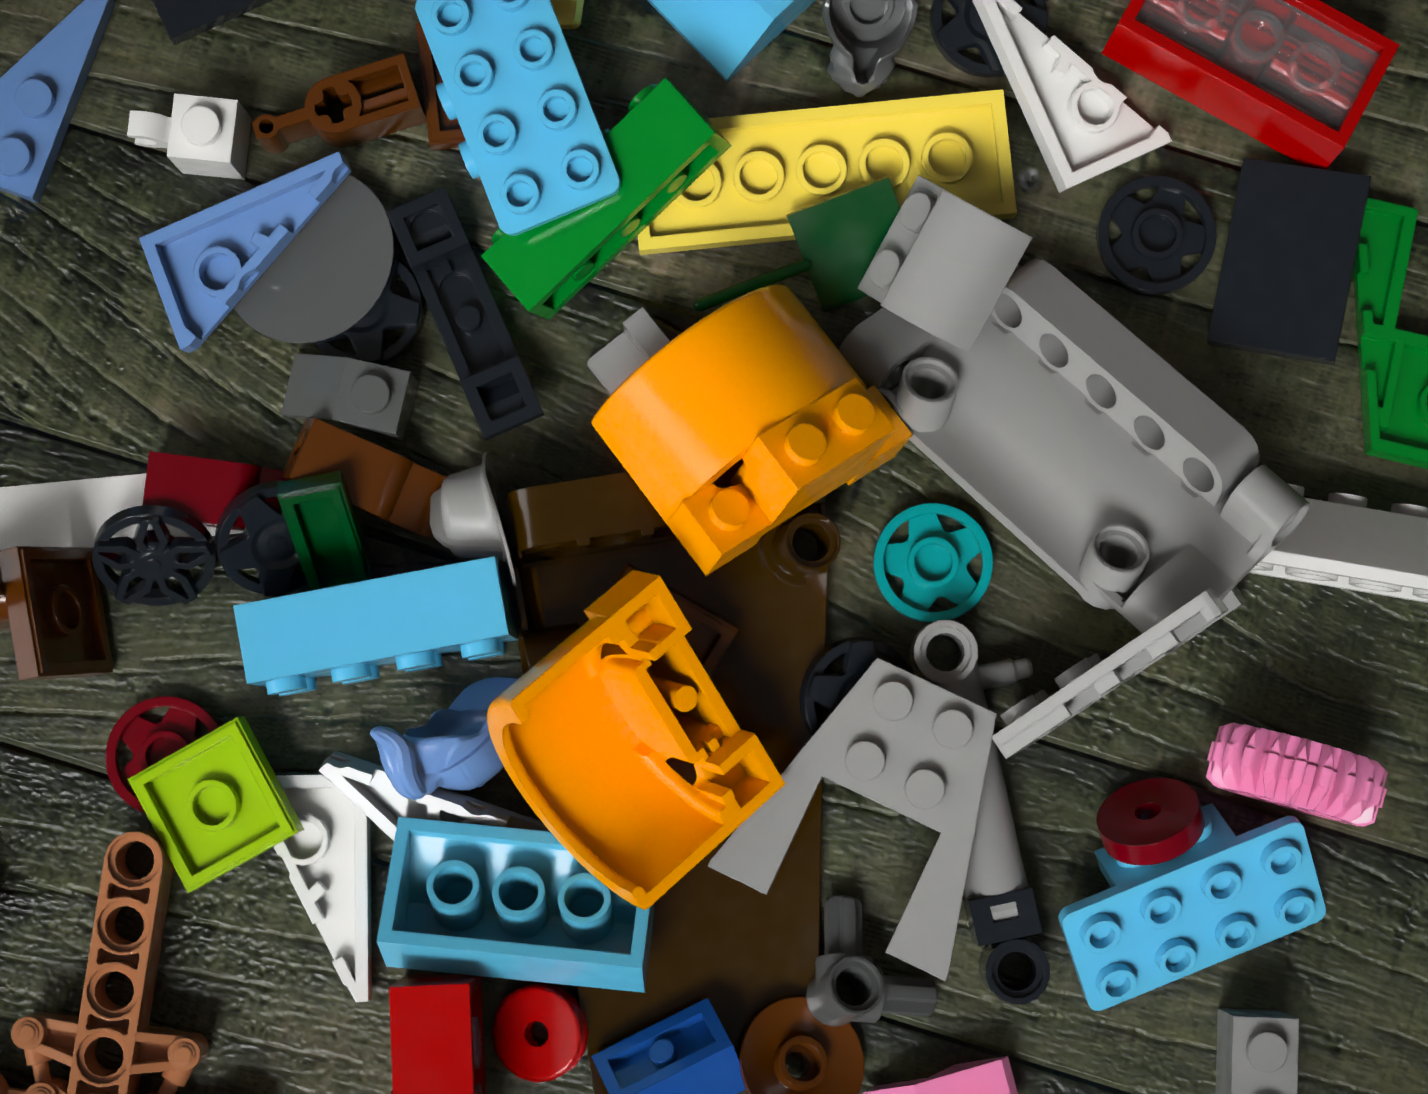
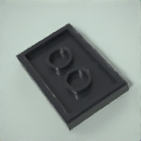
[1207,158,1371,366]

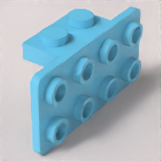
[415,0,621,236]
[1058,803,1326,1011]

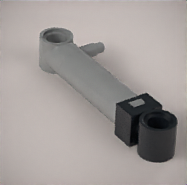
[909,620,1050,1004]

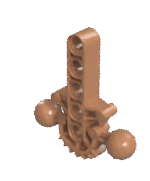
[0,830,209,1094]

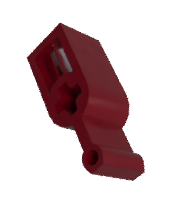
[142,451,289,531]

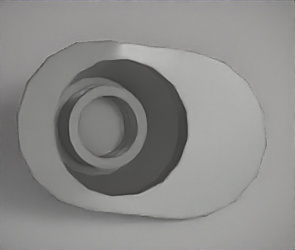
[430,452,517,588]

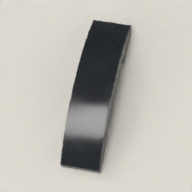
[387,187,544,441]

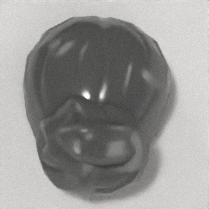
[822,0,918,97]

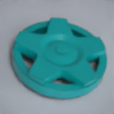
[873,503,993,623]

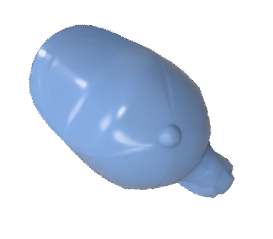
[370,677,518,800]

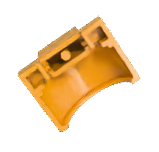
[591,284,913,576]
[487,570,785,910]

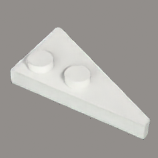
[972,0,1172,193]
[274,775,372,1002]

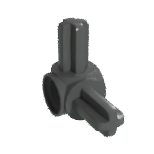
[806,895,938,1027]

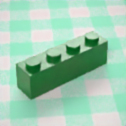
[481,77,732,320]

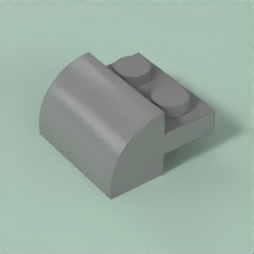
[857,175,1033,352]

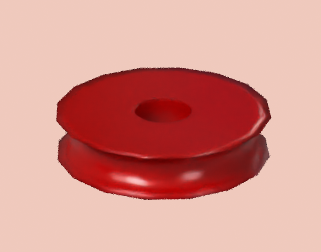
[491,983,589,1083]

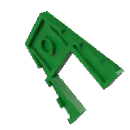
[1353,198,1428,469]

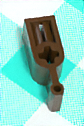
[252,53,427,154]
[281,418,446,542]

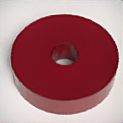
[1096,778,1205,865]

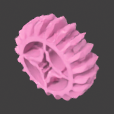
[1206,723,1388,827]

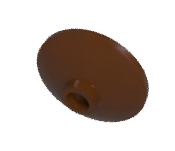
[739,997,864,1094]

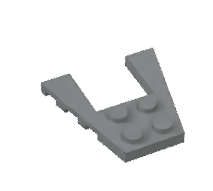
[991,586,1248,759]
[707,658,997,981]

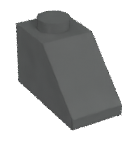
[281,353,419,443]

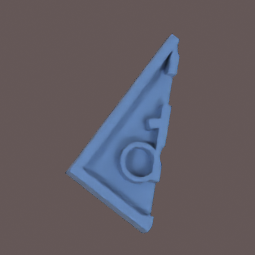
[0,0,116,204]
[139,151,352,353]

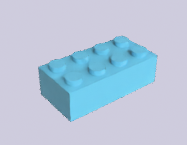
[233,556,518,696]

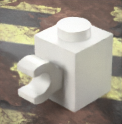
[127,93,252,180]

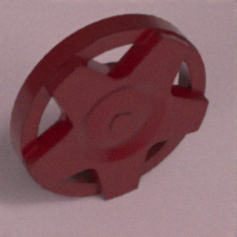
[105,696,220,814]

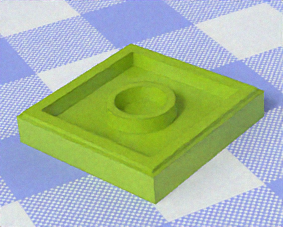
[128,716,305,893]

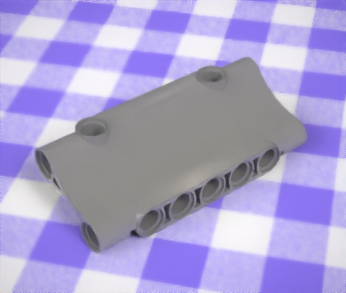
[839,259,1311,655]

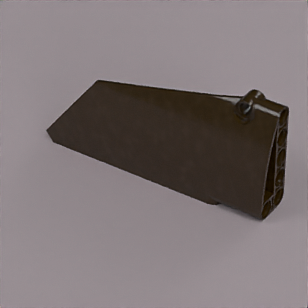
[501,459,841,1094]

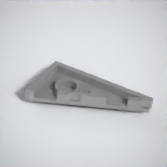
[319,750,550,841]

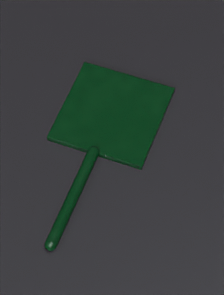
[693,176,900,312]

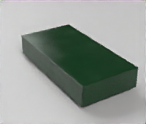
[277,470,376,591]

